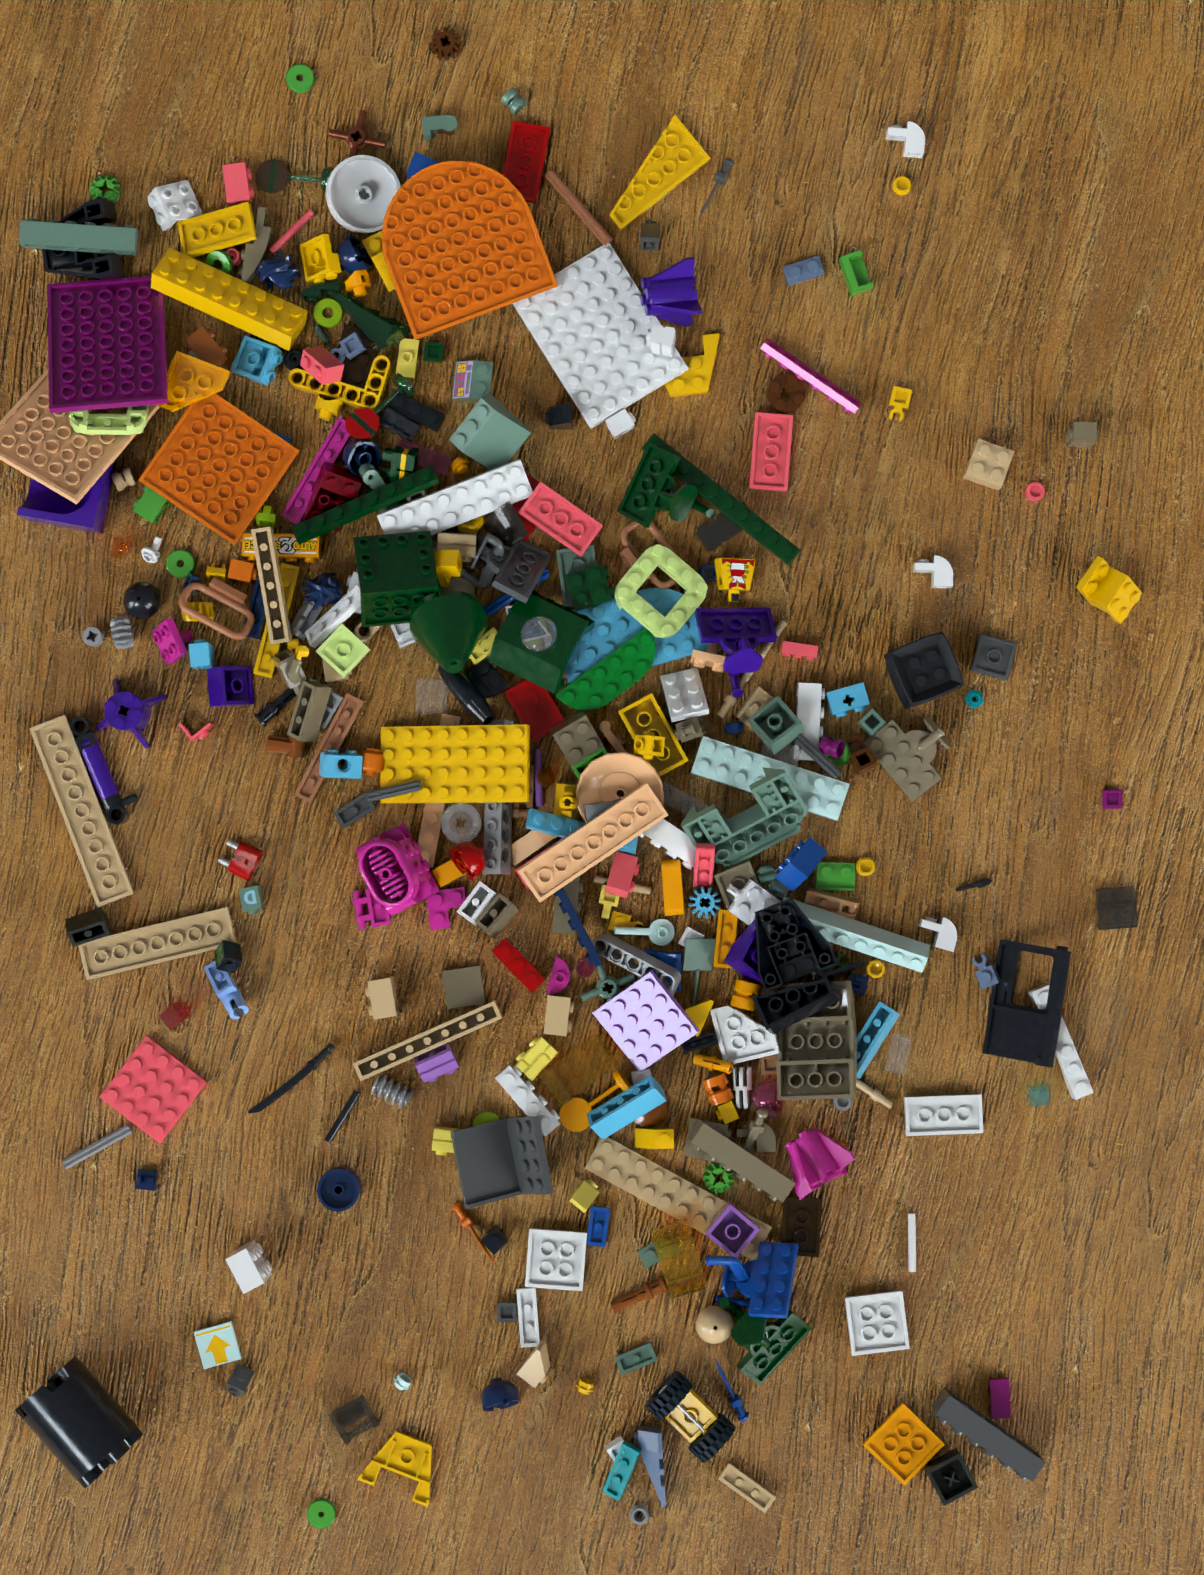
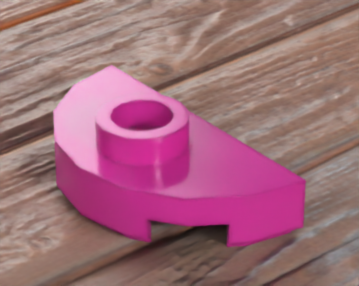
[546,957,570,994]

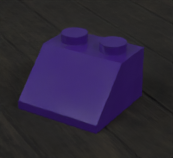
[207,666,254,707]

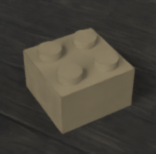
[549,710,604,767]

